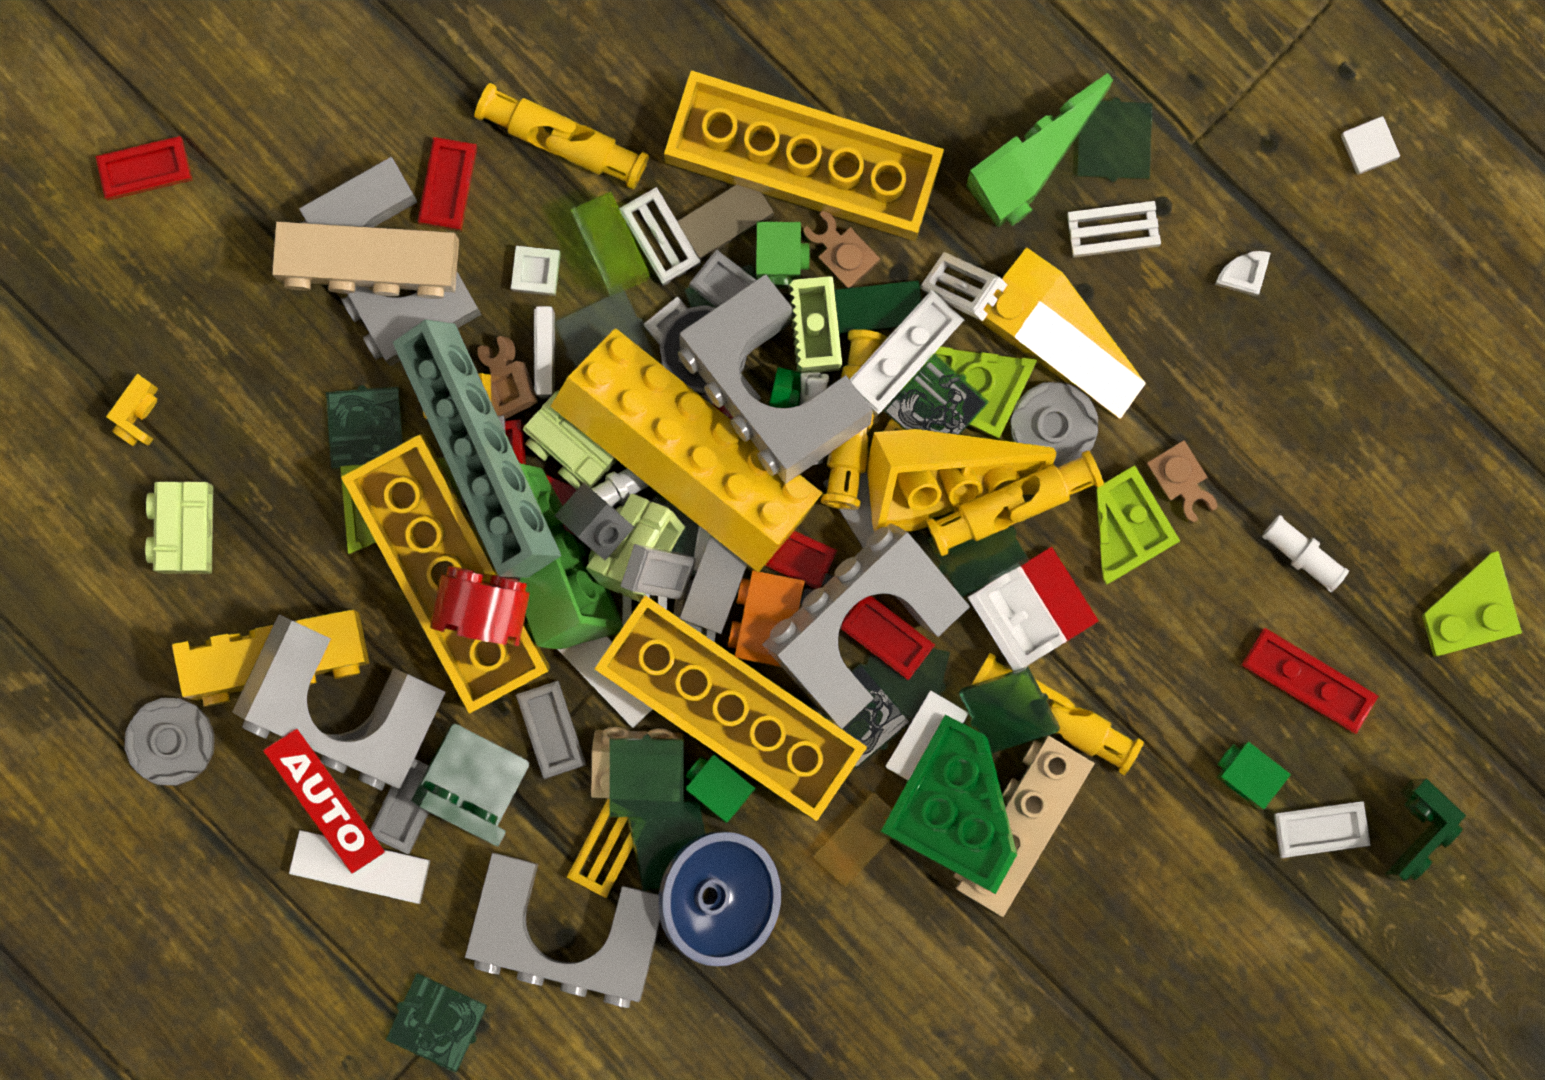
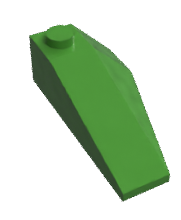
[966,73,1113,227]
[519,463,623,650]

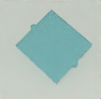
[555,290,655,368]

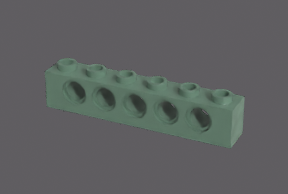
[393,319,562,578]

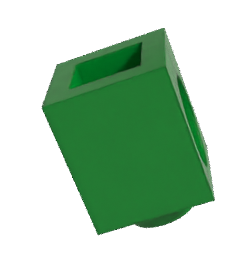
[1216,741,1291,810]
[685,755,755,823]

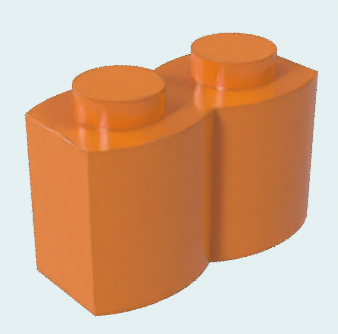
[728,570,805,667]

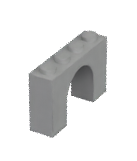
[300,157,482,366]
[678,274,873,484]
[762,523,970,729]
[232,615,445,790]
[465,853,661,1008]

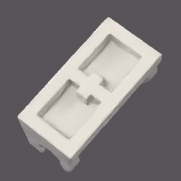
[968,566,1067,673]

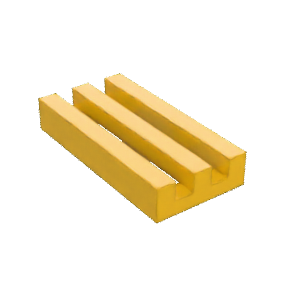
[567,799,648,898]

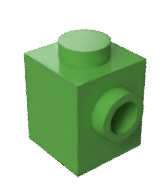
[756,222,810,289]

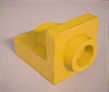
[106,374,158,446]

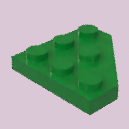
[881,714,1017,895]

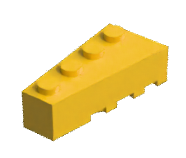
[172,610,370,707]

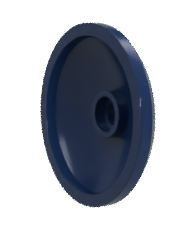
[658,831,781,966]

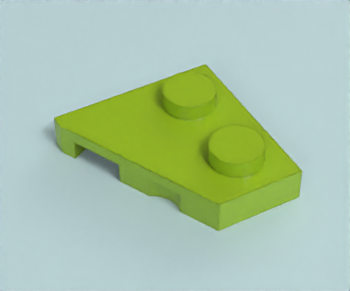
[1095,465,1180,585]
[1422,551,1522,657]

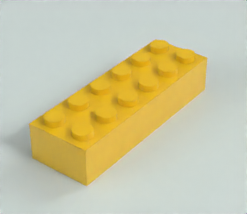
[664,70,944,242]
[550,328,823,573]
[341,434,550,714]
[595,595,867,821]

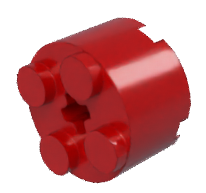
[430,566,530,646]

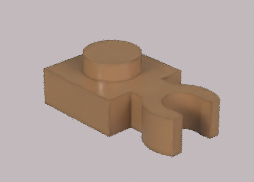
[803,211,880,288]
[478,336,538,419]
[1146,440,1217,524]

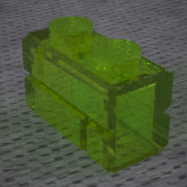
[571,192,650,296]

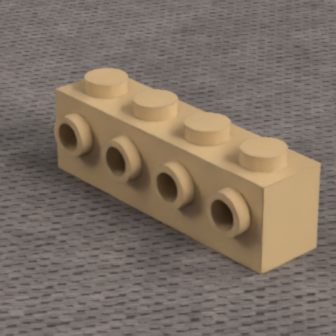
[272,222,459,299]
[953,736,1095,917]

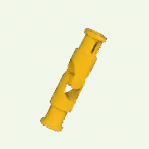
[474,83,649,190]
[821,330,887,510]
[926,450,1104,556]
[970,653,1144,776]

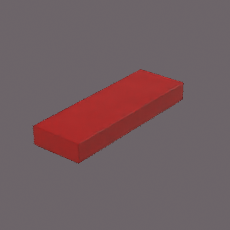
[1240,627,1379,735]

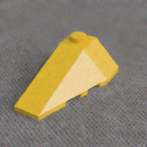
[976,248,1145,420]
[867,429,1056,532]

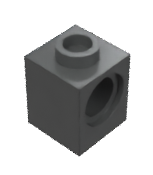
[555,483,635,560]

